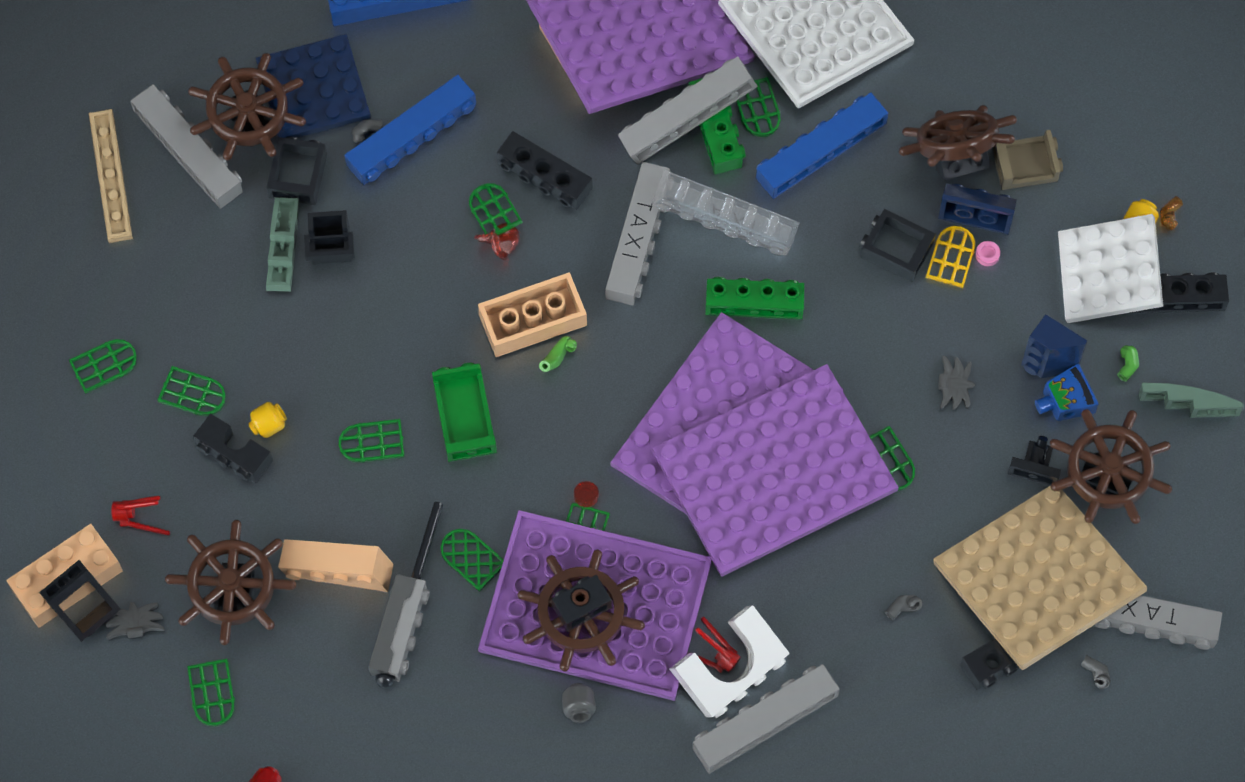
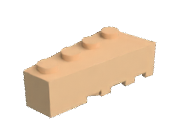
[278,539,394,592]

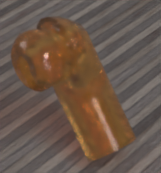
[1160,196,1183,231]

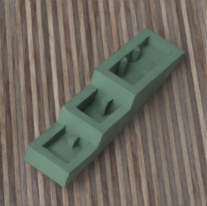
[266,198,299,292]
[1139,383,1244,418]

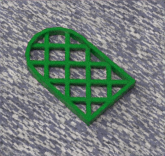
[440,529,504,592]

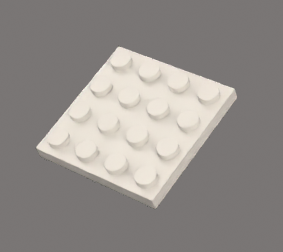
[1058,214,1163,323]

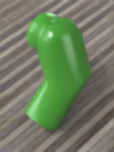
[1117,345,1139,382]

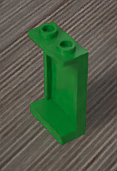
[432,362,497,462]

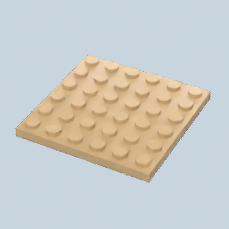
[933,485,1147,670]

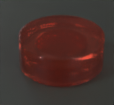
[574,481,599,507]

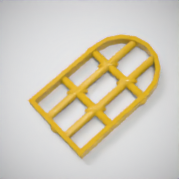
[926,226,975,288]

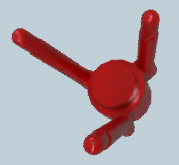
[111,496,170,536]
[695,617,741,673]

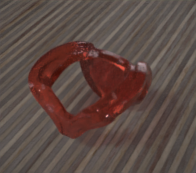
[474,223,520,260]

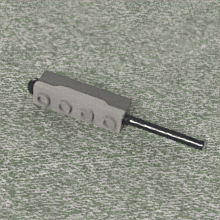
[368,502,443,688]

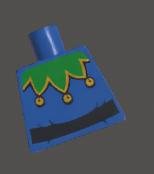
[1035,364,1099,421]

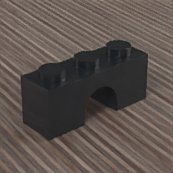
[193,413,273,484]

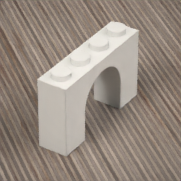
[670,605,790,718]

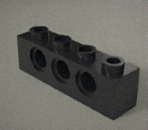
[497,131,593,210]
[1130,272,1229,313]
[960,639,1019,690]

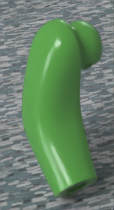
[539,336,577,372]

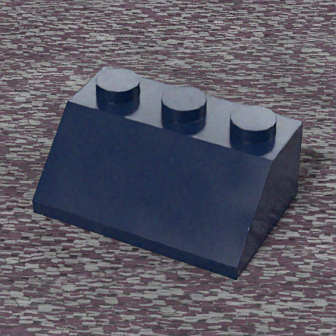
[938,183,1017,235]
[1021,314,1087,378]

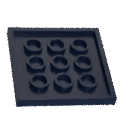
[256,34,371,138]

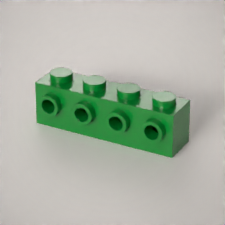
[689,78,746,174]
[706,277,805,319]

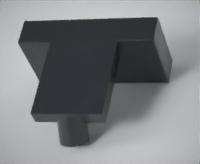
[1008,436,1061,486]

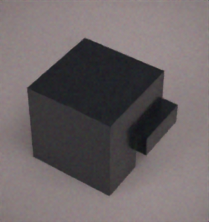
[304,210,355,264]

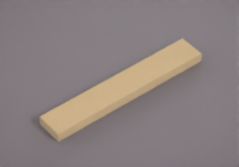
[89,109,133,243]

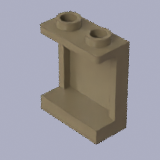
[992,130,1063,190]

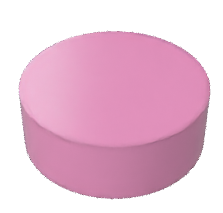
[975,241,1000,266]

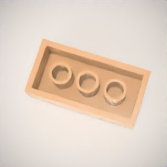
[478,272,587,357]
[6,524,123,628]

